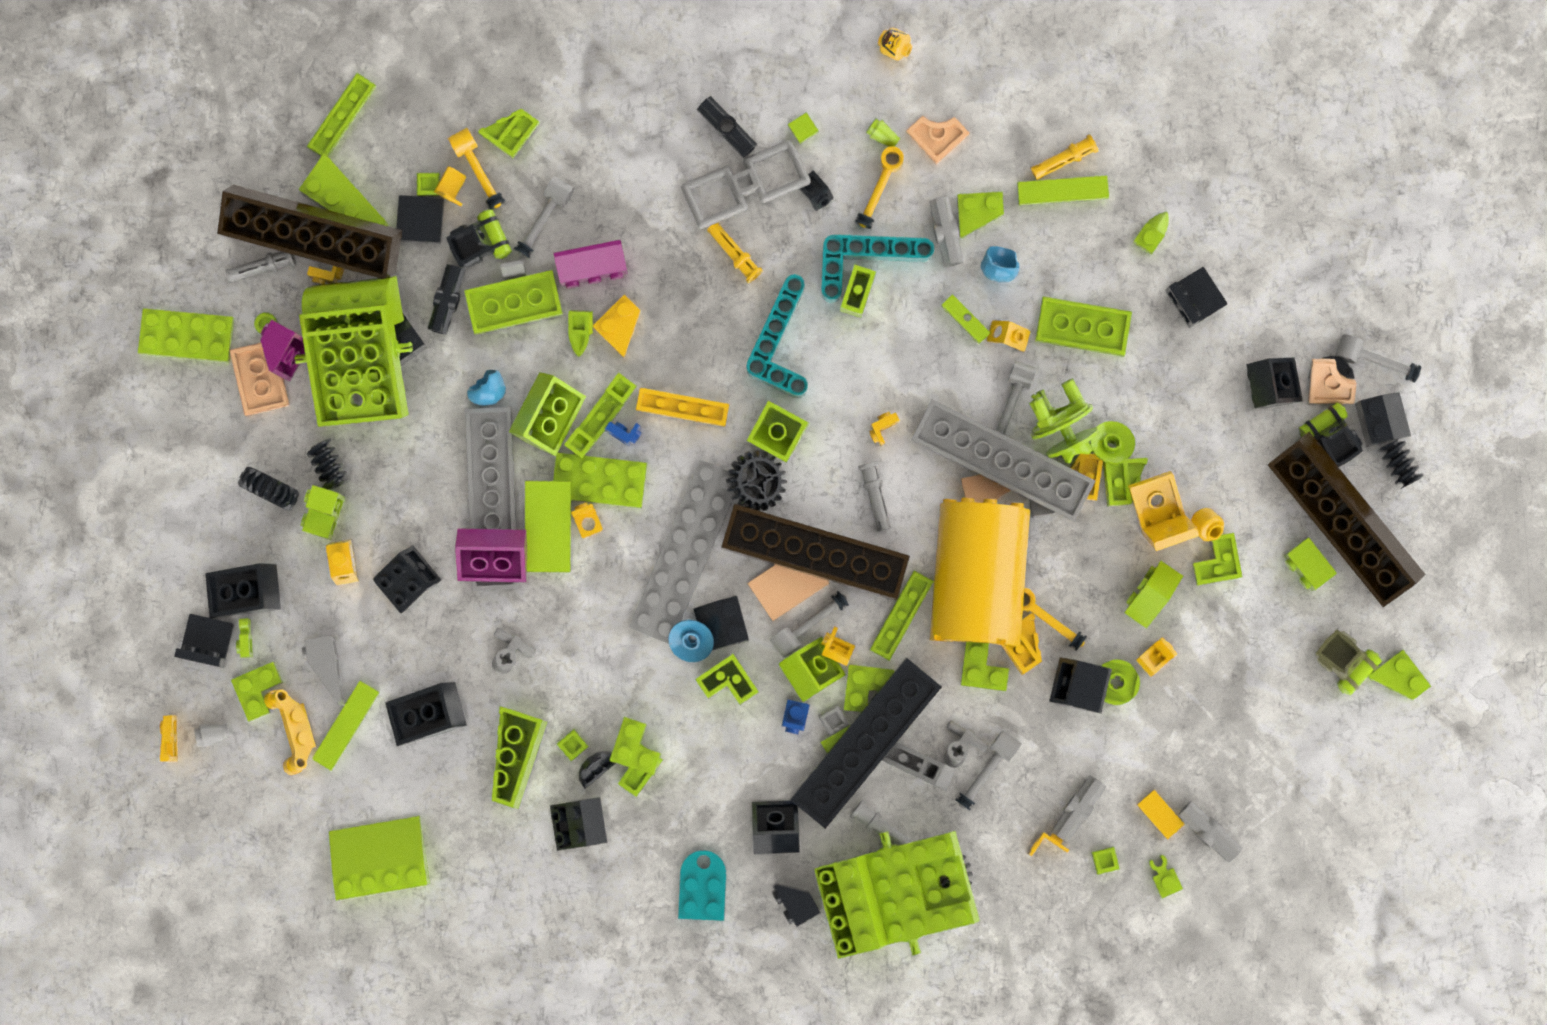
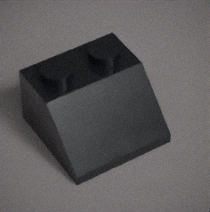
[1246,357,1303,409]
[1355,392,1411,447]
[694,596,749,651]
[752,800,800,854]

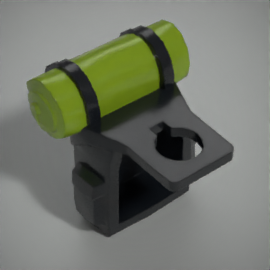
[446,209,512,268]
[1298,402,1363,467]

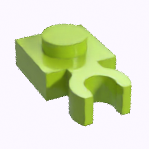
[236,618,253,658]
[1149,855,1183,899]

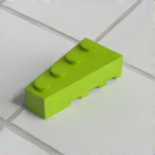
[298,153,389,227]
[492,706,548,809]

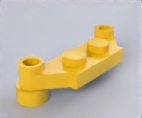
[264,689,316,775]

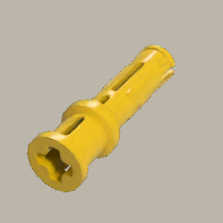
[1030,134,1099,180]
[707,222,763,283]

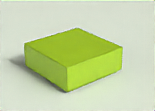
[788,112,819,144]
[417,173,440,197]
[557,729,589,762]
[1091,847,1120,875]

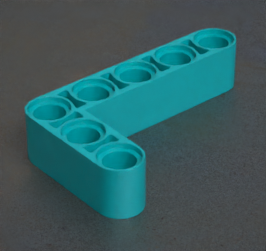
[821,235,934,303]
[746,274,808,398]

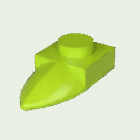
[1133,212,1169,255]
[568,310,593,357]

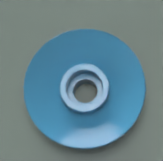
[669,620,714,662]

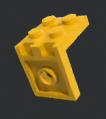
[1128,471,1199,551]

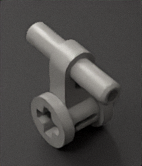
[492,628,537,674]
[944,721,989,768]

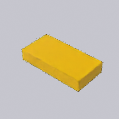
[1137,790,1185,840]

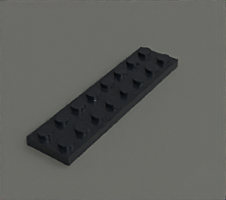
[790,657,942,829]

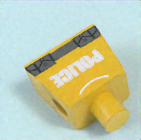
[326,539,359,585]

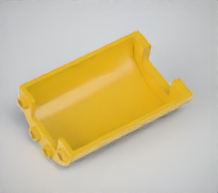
[930,498,1030,647]

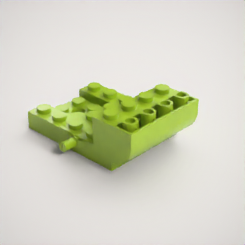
[294,276,413,427]
[814,831,980,959]

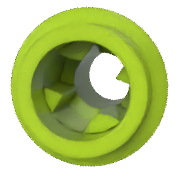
[866,118,900,147]

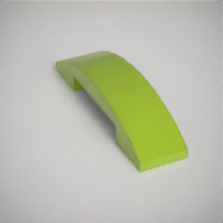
[564,372,637,459]

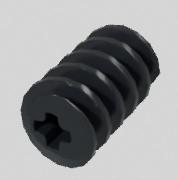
[307,438,351,490]
[1377,439,1424,489]

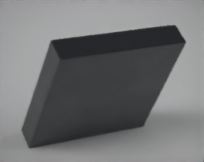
[396,195,445,244]

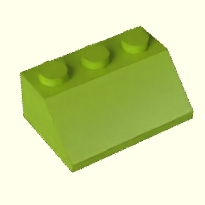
[509,372,587,456]

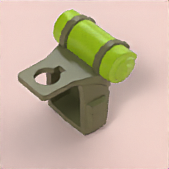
[1315,630,1382,696]

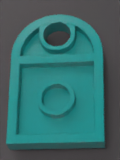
[678,850,726,921]

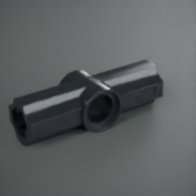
[697,96,757,158]
[427,264,466,335]

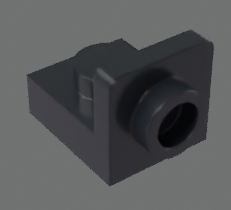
[799,170,834,211]

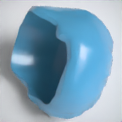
[981,246,1020,283]
[467,370,506,406]

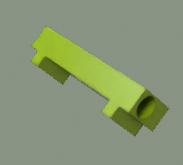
[941,294,990,344]

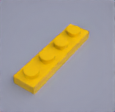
[636,388,729,427]

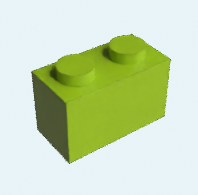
[840,264,876,318]
[1284,537,1337,591]

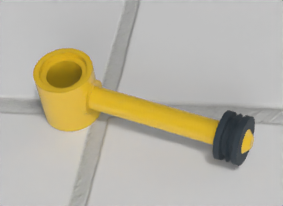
[448,128,505,210]
[855,146,904,229]
[1023,588,1087,651]

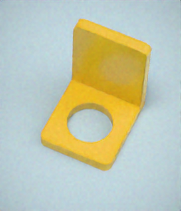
[434,166,466,206]
[987,320,1030,352]
[571,502,603,538]
[1027,832,1069,856]

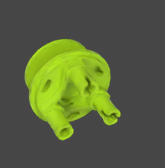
[1029,378,1099,464]

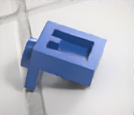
[605,422,642,447]
[782,700,810,735]

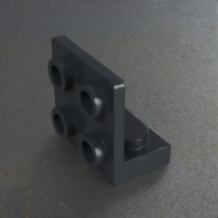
[1165,267,1227,328]
[373,546,442,613]
[174,614,234,668]

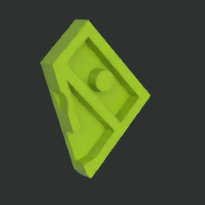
[478,108,540,159]
[957,192,1004,238]
[1103,458,1148,507]
[1368,650,1431,700]

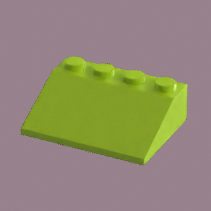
[329,816,430,900]

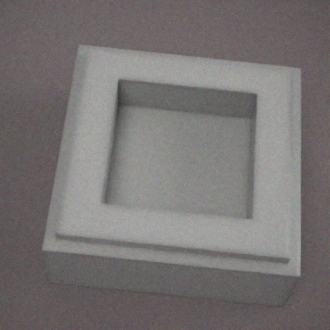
[819,705,850,736]

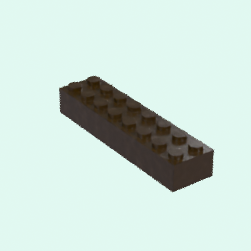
[217,185,402,279]
[1268,432,1426,608]
[721,504,910,601]

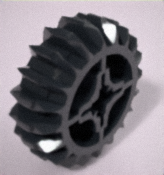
[726,450,787,511]
[238,467,299,511]

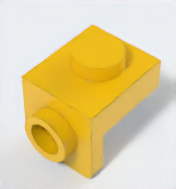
[307,266,344,285]
[869,411,900,447]
[821,626,855,666]
[1136,637,1177,677]

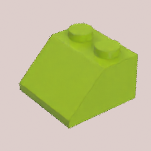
[746,401,810,463]
[778,636,846,702]

